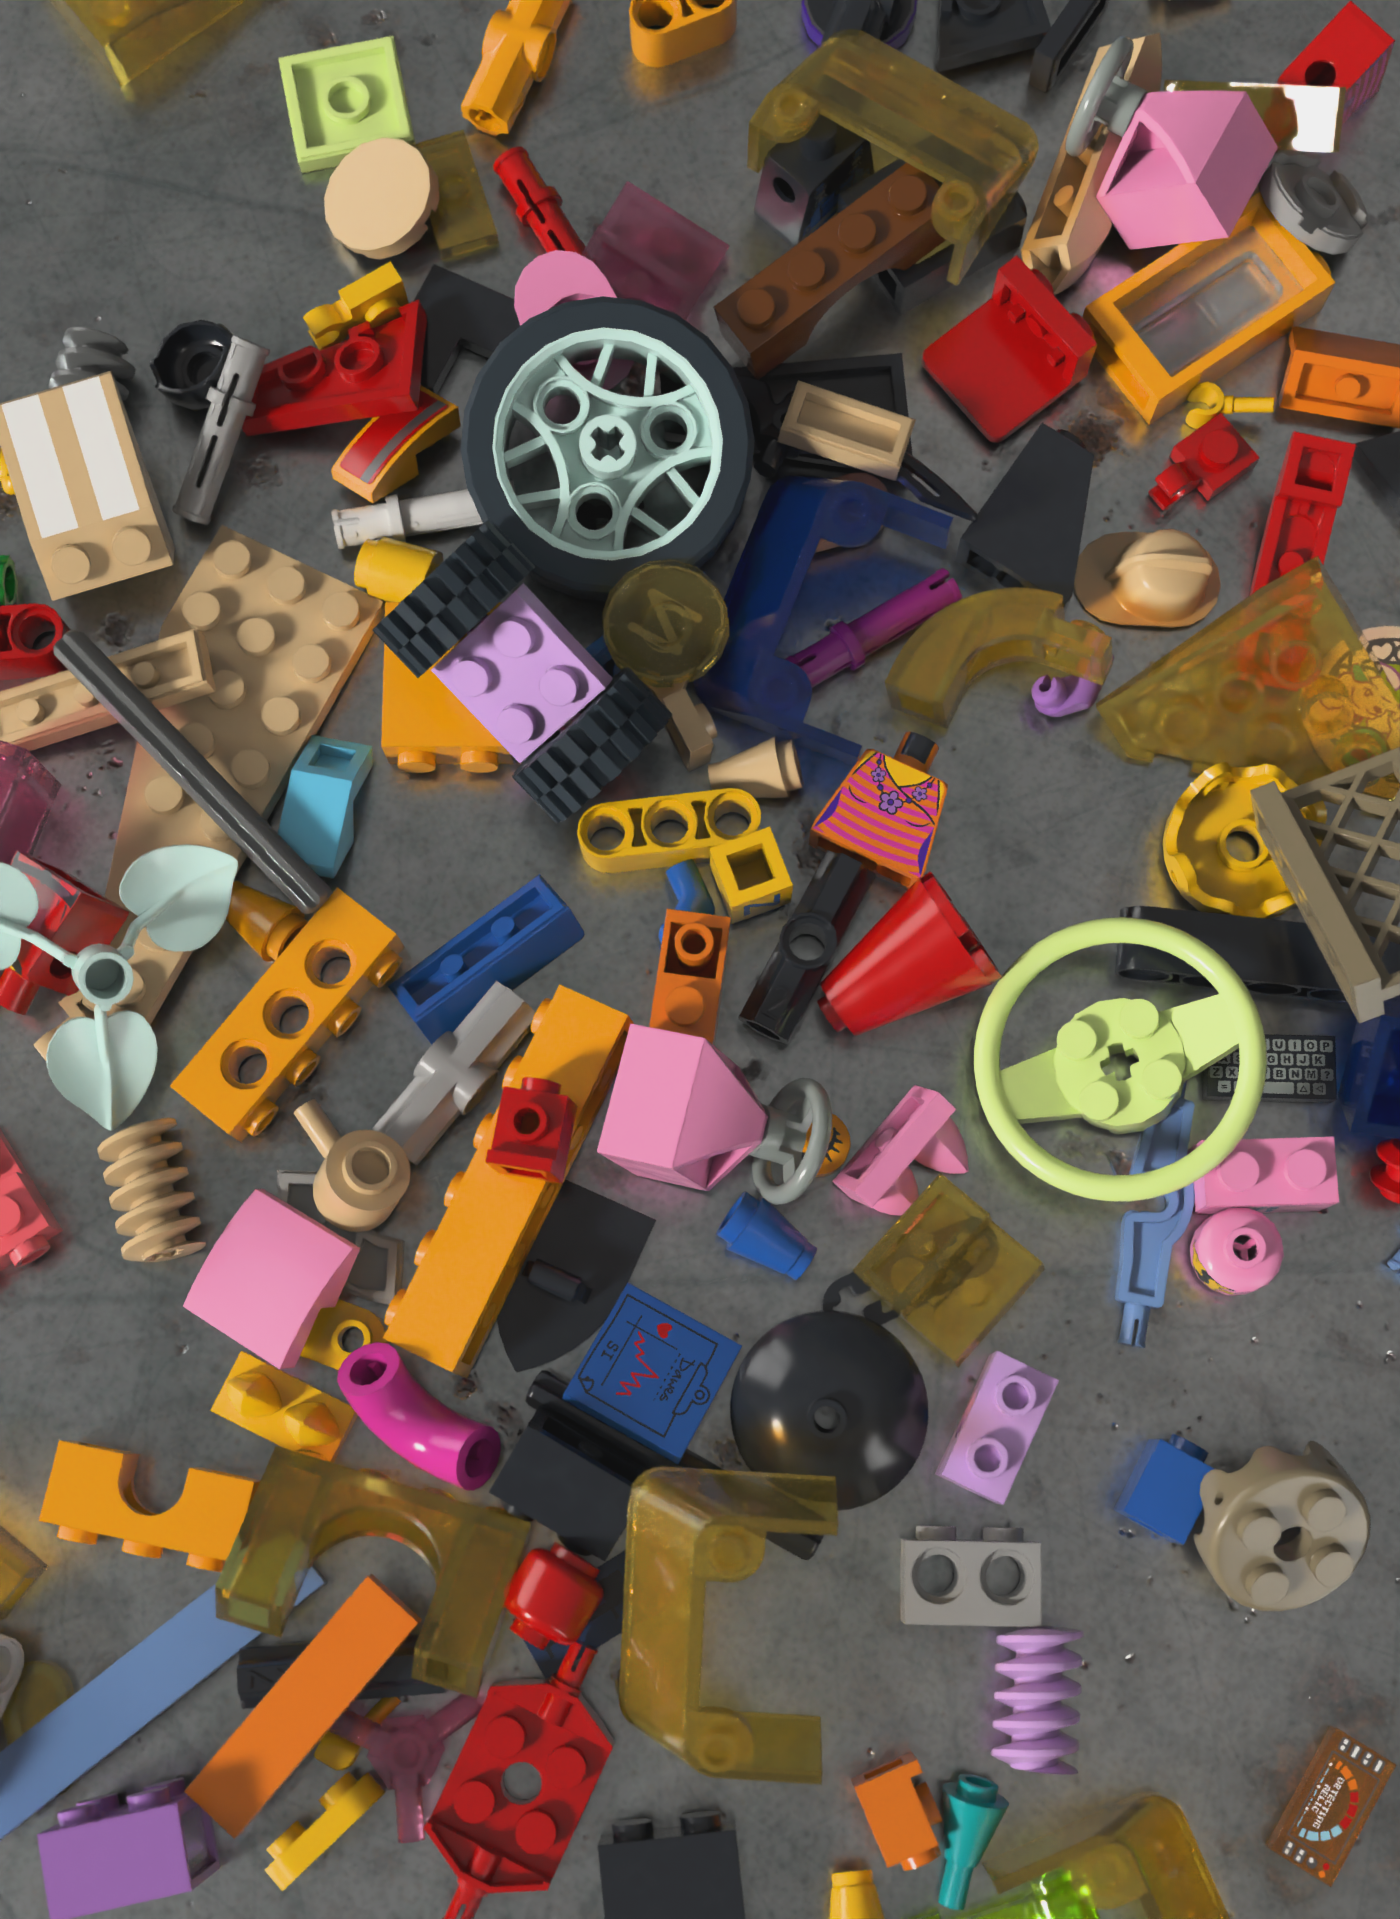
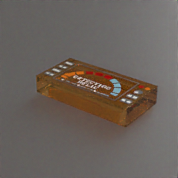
[1266,1726,1396,1887]

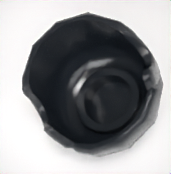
[149,320,233,411]

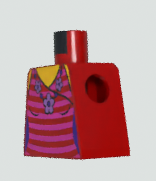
[1263,0,1395,153]

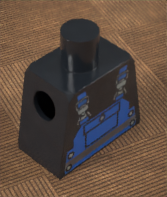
[754,100,875,247]

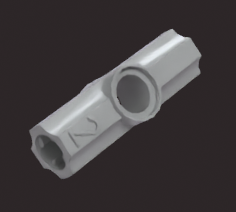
[372,981,536,1166]

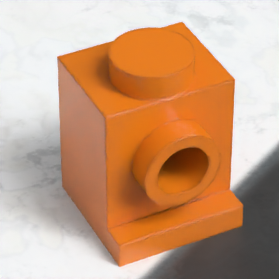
[851,1752,943,1871]

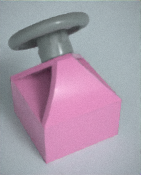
[1065,36,1278,250]
[597,1023,832,1205]

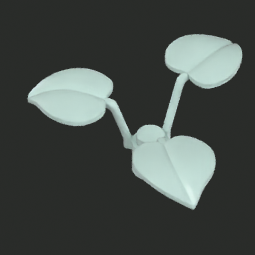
[0,844,238,1131]

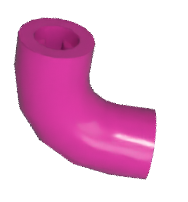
[337,1342,501,1491]

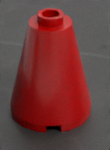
[817,871,1002,1036]

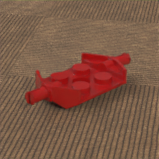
[424,1640,615,1919]

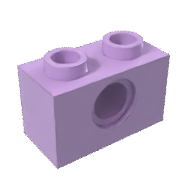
[935,1351,1059,1505]

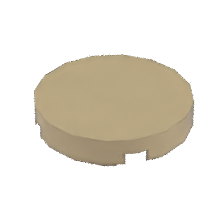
[324,138,440,259]

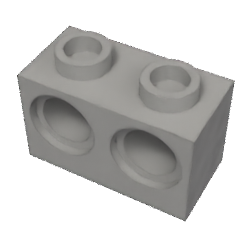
[900,1525,1042,1627]

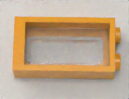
[1082,192,1336,425]

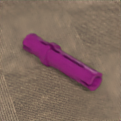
[784,568,962,694]

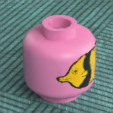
[1190,1207,1284,1296]

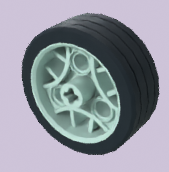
[461,296,755,602]

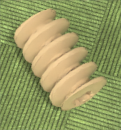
[97,1118,206,1262]

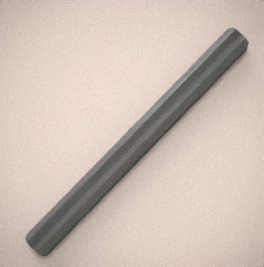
[53,629,332,914]

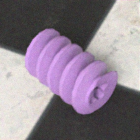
[991,1626,1084,1775]

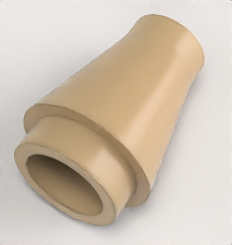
[708,736,803,798]

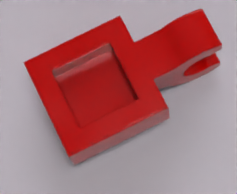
[1148,413,1260,512]

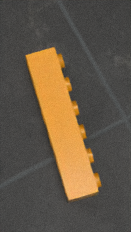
[383,984,634,1378]

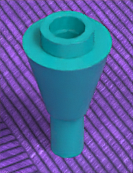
[938,1774,1009,1910]

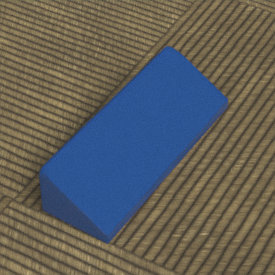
[388,874,584,1044]

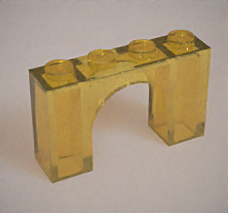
[215,1446,531,1698]

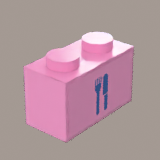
[1187,1137,1339,1215]

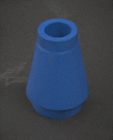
[716,1191,817,1280]

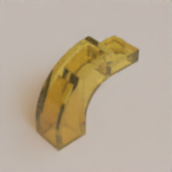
[885,587,1113,729]

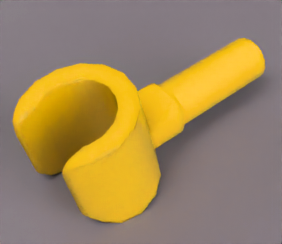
[1185,382,1275,429]
[314,1697,401,1771]

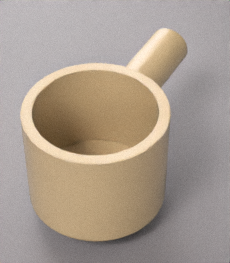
[294,1099,410,1232]

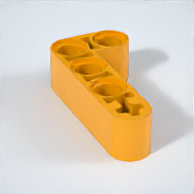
[629,0,737,68]

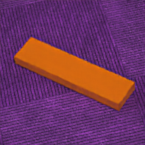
[184,1574,422,1839]

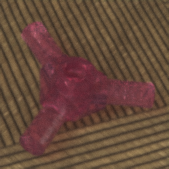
[329,1688,482,1843]

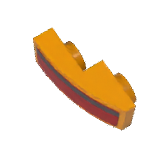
[331,385,461,503]

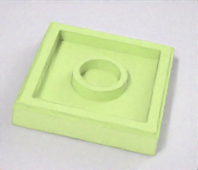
[278,36,417,173]

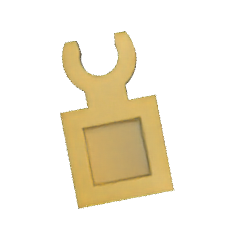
[303,261,409,351]

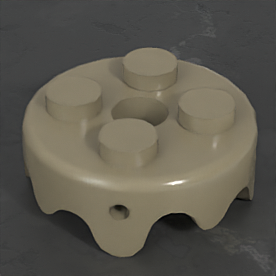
[1193,1440,1371,1612]

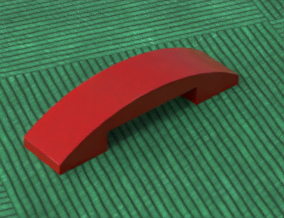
[1234,431,1356,692]

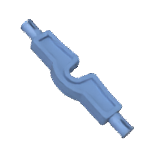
[1114,1080,1195,1348]

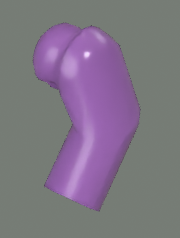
[1031,645,1115,718]

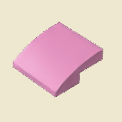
[183,1189,361,1369]

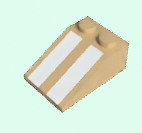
[0,371,175,601]

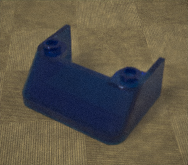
[694,475,954,766]

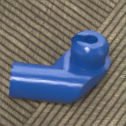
[659,859,715,944]

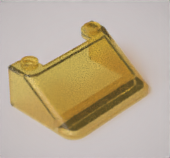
[747,29,1038,286]

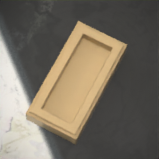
[778,380,916,481]

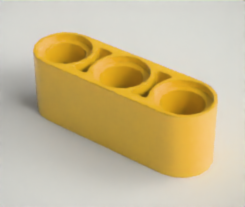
[577,788,761,873]

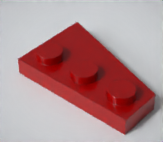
[242,299,427,436]

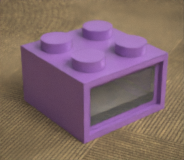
[37,1778,220,1919]

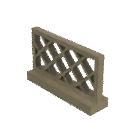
[1250,747,1400,1024]

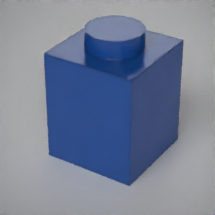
[1113,1434,1214,1545]

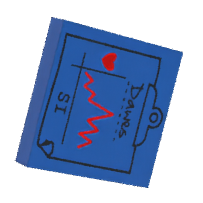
[562,1283,742,1464]

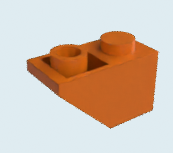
[649,909,731,1046]

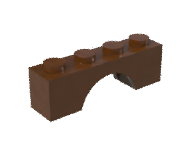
[714,156,954,380]

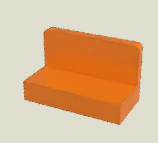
[1278,326,1400,429]

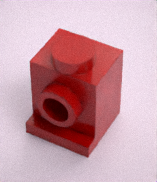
[485,1077,577,1184]

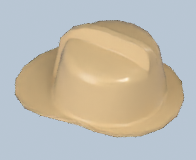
[1074,529,1221,627]

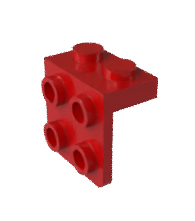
[922,255,1097,443]

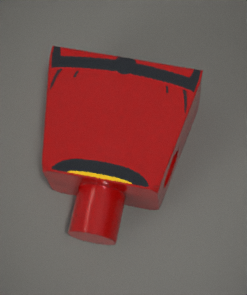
[0,851,130,1015]

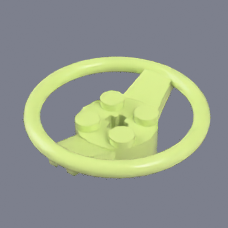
[974,917,1267,1202]

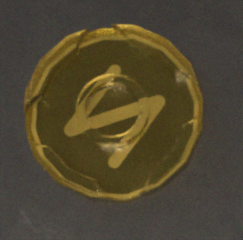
[602,560,729,688]

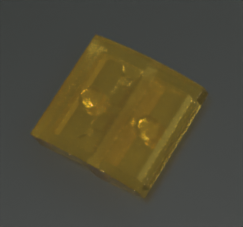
[853,1173,1045,1367]

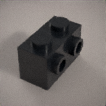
[489,1405,654,1562]

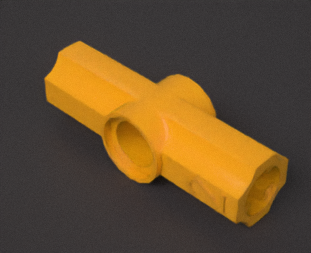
[461,0,571,137]

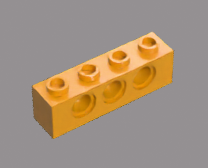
[170,887,404,1143]

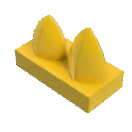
[210,1351,358,1470]

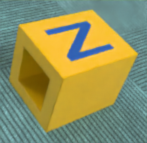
[709,826,793,924]

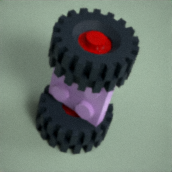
[372,519,672,823]

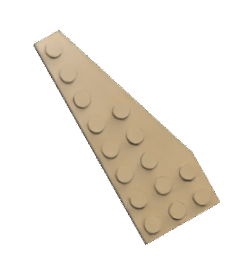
[82,525,385,1025]

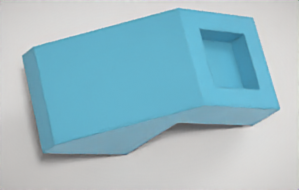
[278,735,372,878]

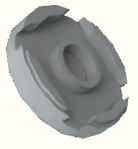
[1259,148,1367,255]

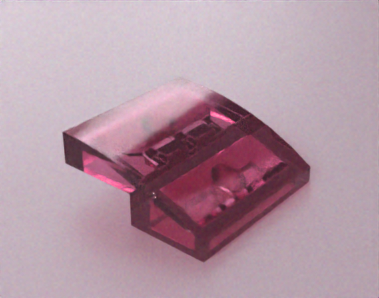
[581,181,730,320]

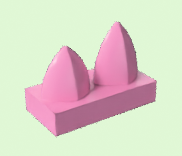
[832,1085,969,1216]

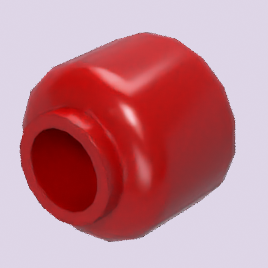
[502,1542,604,1651]

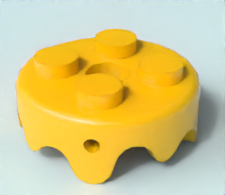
[1163,762,1327,919]

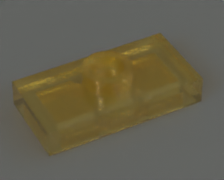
[411,129,499,260]

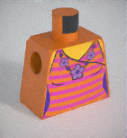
[808,732,948,890]

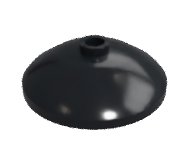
[730,1310,929,1511]

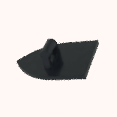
[497,1179,656,1373]

